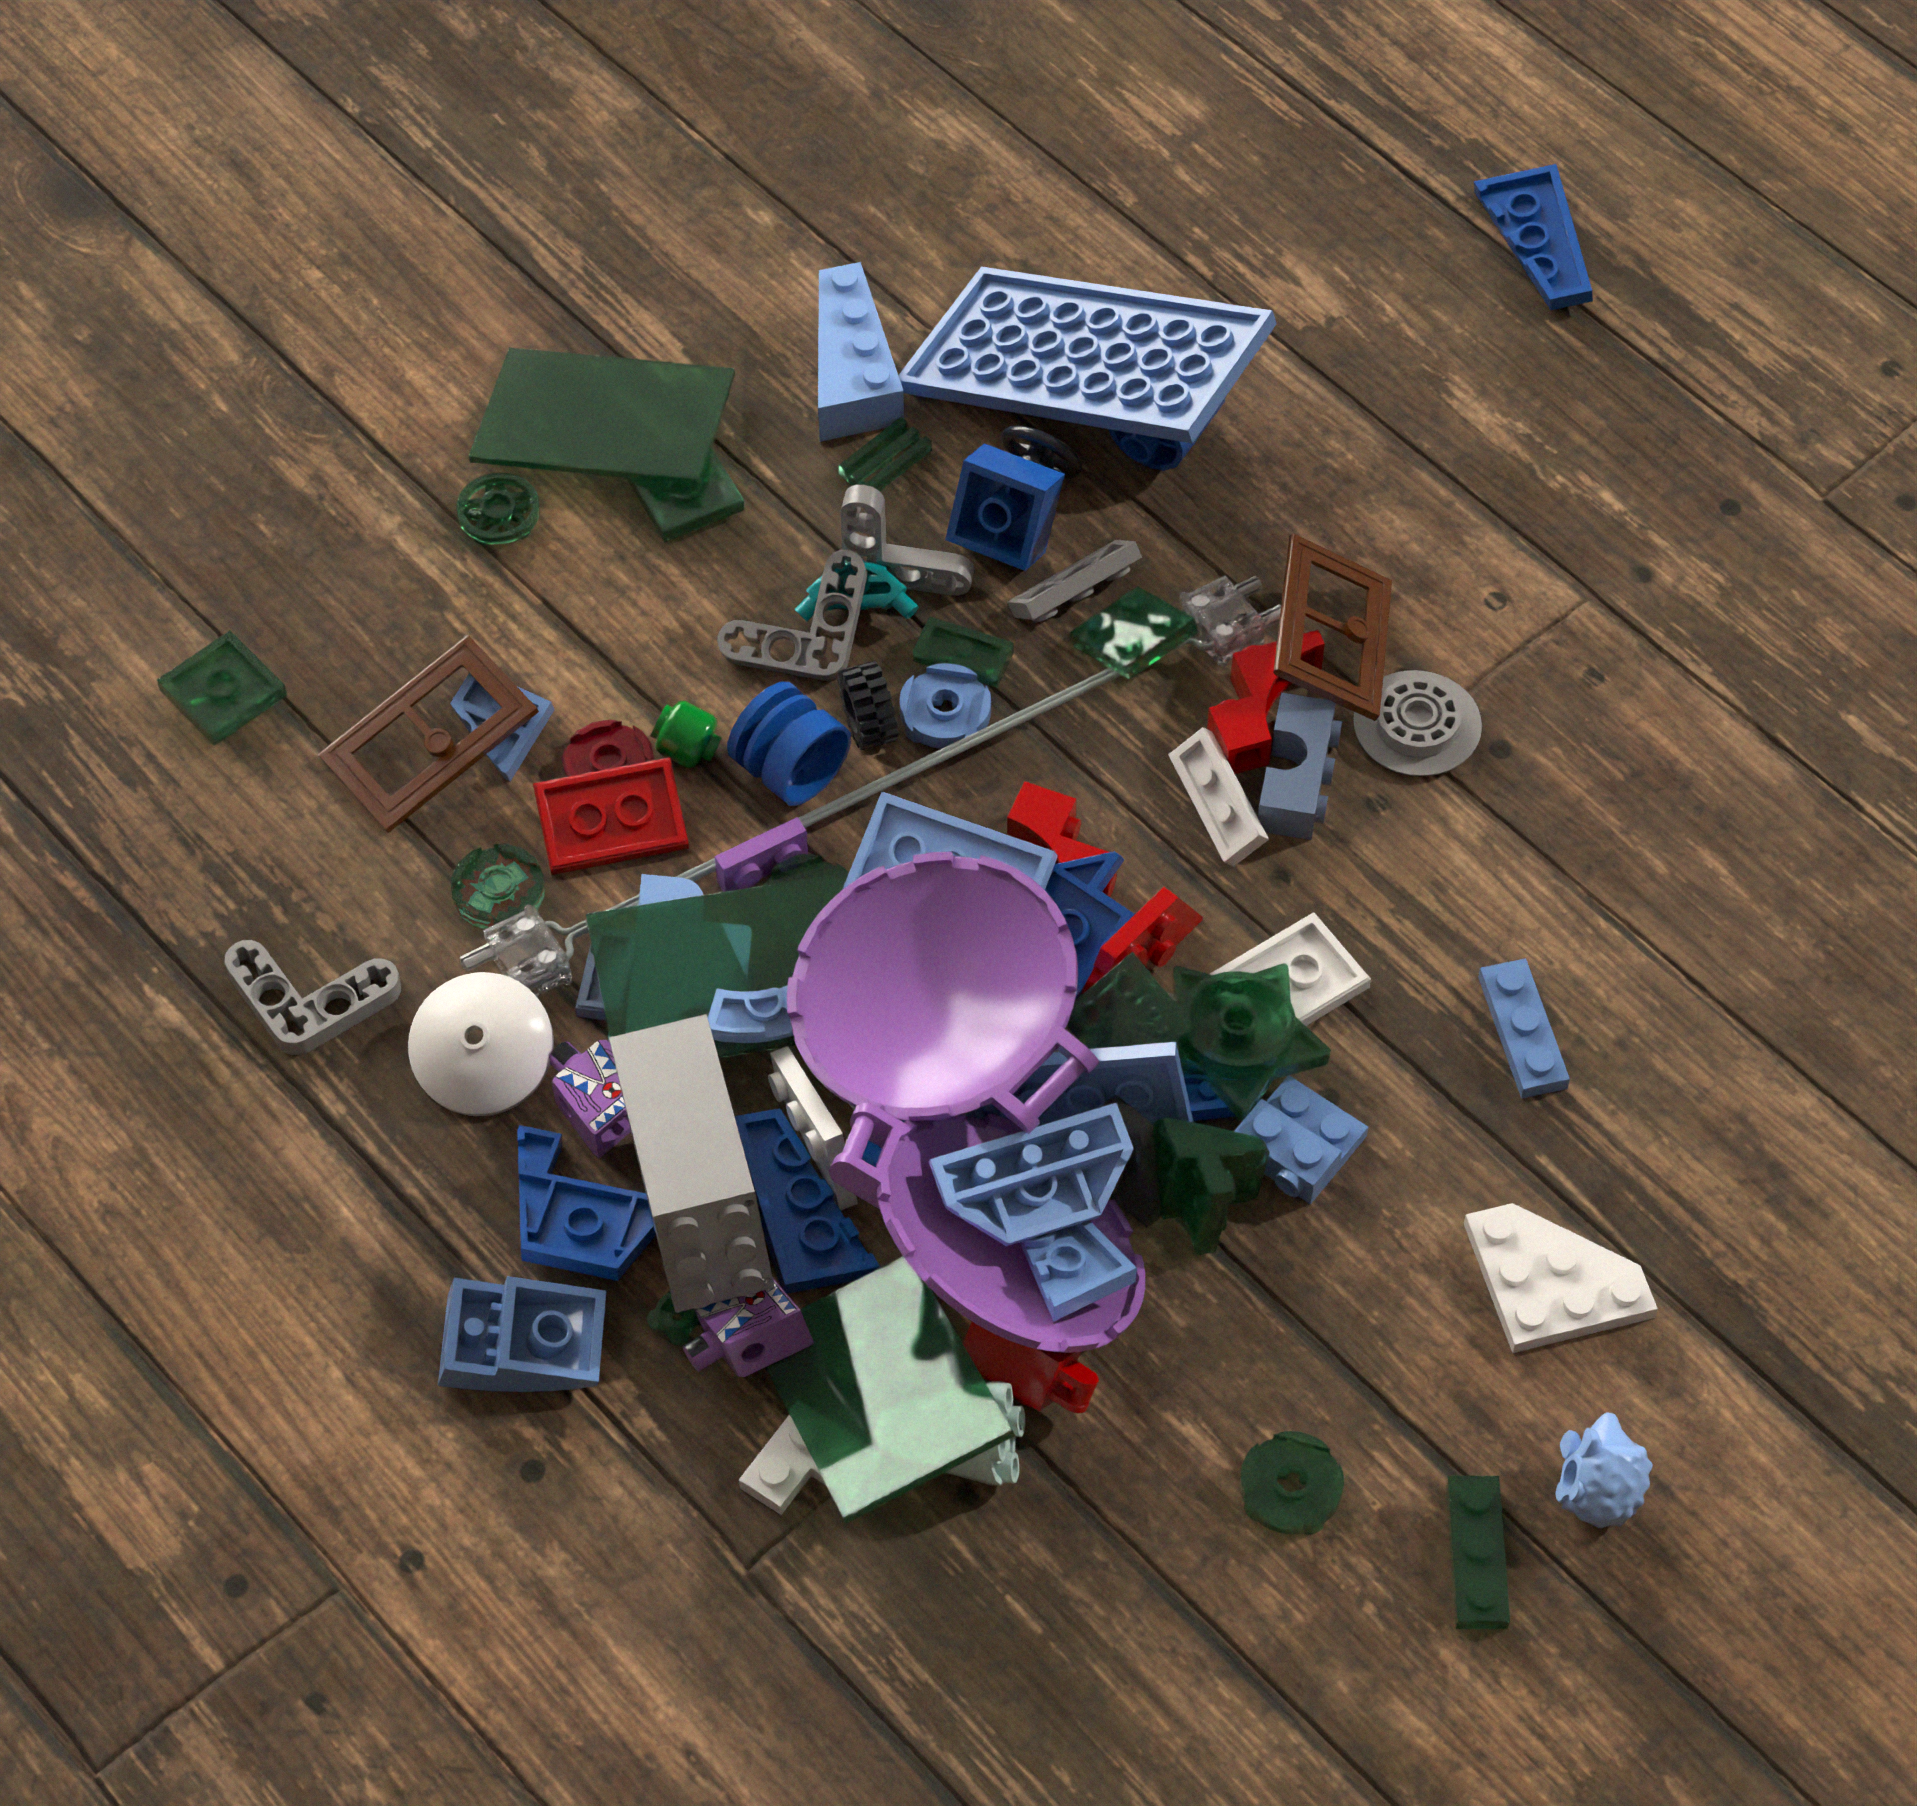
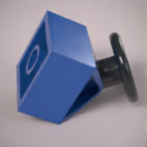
[945,426,1082,571]

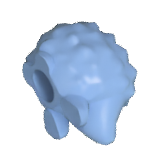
[1555,1412,1653,1528]

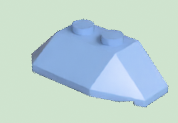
[929,1103,1134,1246]

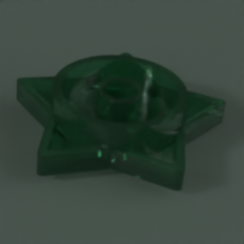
[1156,963,1331,1121]

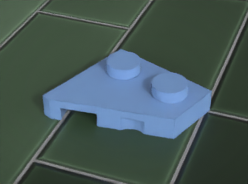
[450,674,554,781]

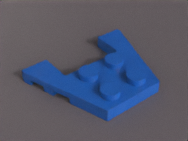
[517,1125,656,1281]

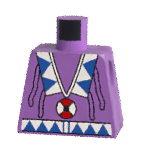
[549,1040,631,1159]
[683,1277,814,1377]

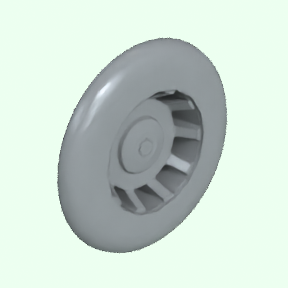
[1354,670,1482,777]

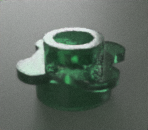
[647,1291,701,1346]

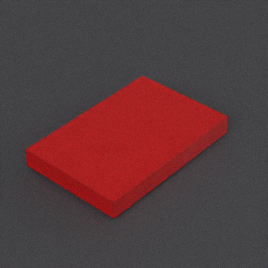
[533,757,689,875]

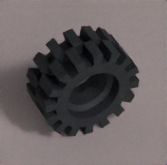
[837,661,898,751]

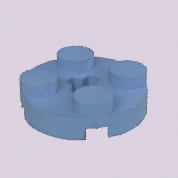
[900,663,991,749]

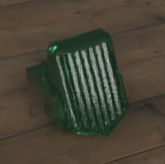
[1138,1117,1270,1255]

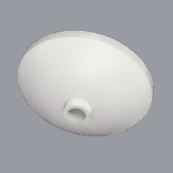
[408,972,554,1116]

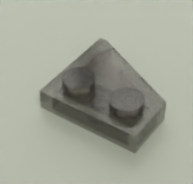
[1102,1094,1161,1228]

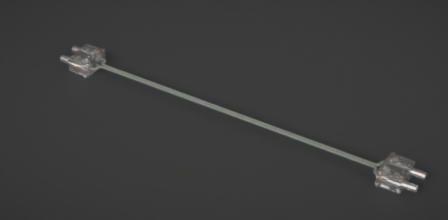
[460,575,1281,996]

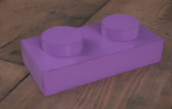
[715,817,808,895]

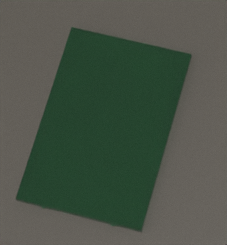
[468,347,735,485]
[586,874,844,1072]
[765,1257,1015,1524]

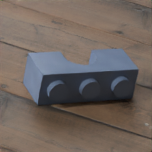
[1258,692,1342,840]

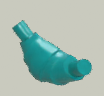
[794,560,919,622]

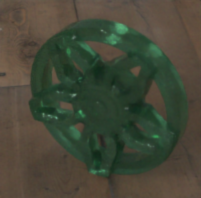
[456,472,540,545]

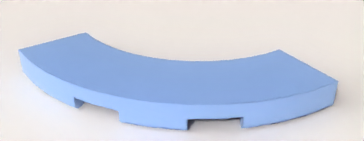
[708,985,793,1043]

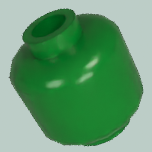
[650,701,722,768]

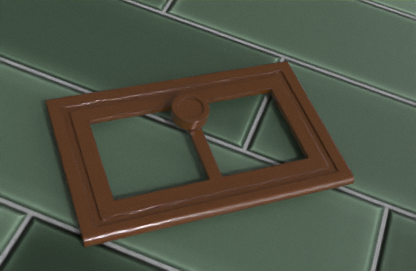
[1273,534,1392,721]
[318,634,539,833]

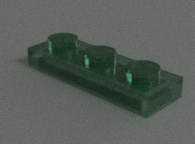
[1446,1476,1510,1629]

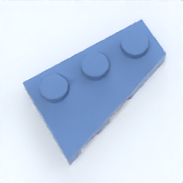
[1020,1220,1137,1322]

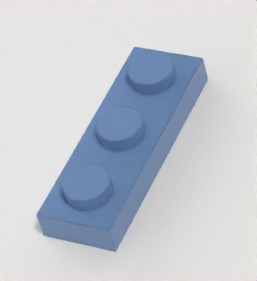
[1478,958,1570,1099]

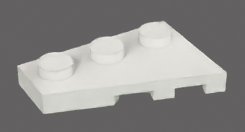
[768,1046,858,1211]

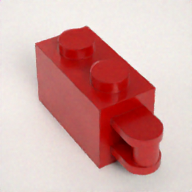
[957,1322,1099,1413]

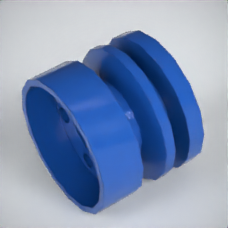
[727,682,851,806]

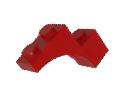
[1207,630,1325,774]
[1007,781,1117,897]

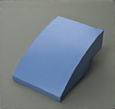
[438,1276,606,1392]

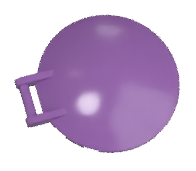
[787,852,1099,1134]
[829,1103,1145,1353]

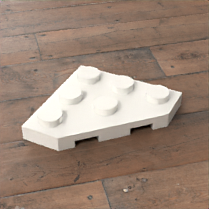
[1464,1203,1658,1353]

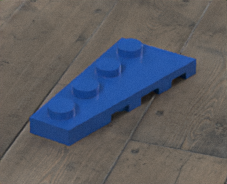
[1474,164,1593,310]
[734,1108,881,1294]

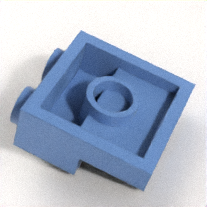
[1231,1075,1368,1204]

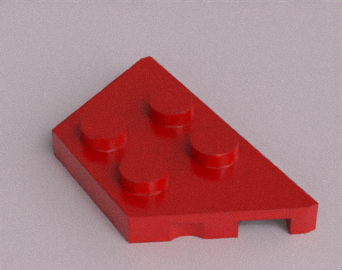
[1069,887,1203,1037]

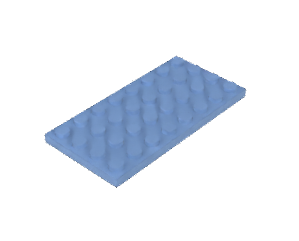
[898,267,1277,444]

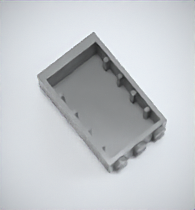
[609,1014,774,1312]

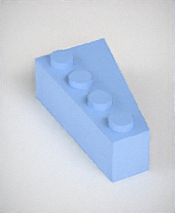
[818,262,904,442]

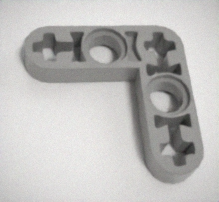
[840,485,975,596]
[717,550,867,681]
[225,940,401,1055]

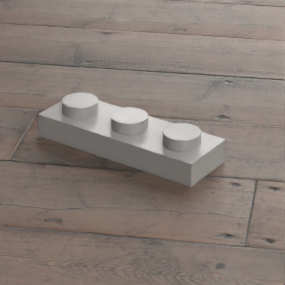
[1007,540,1142,623]

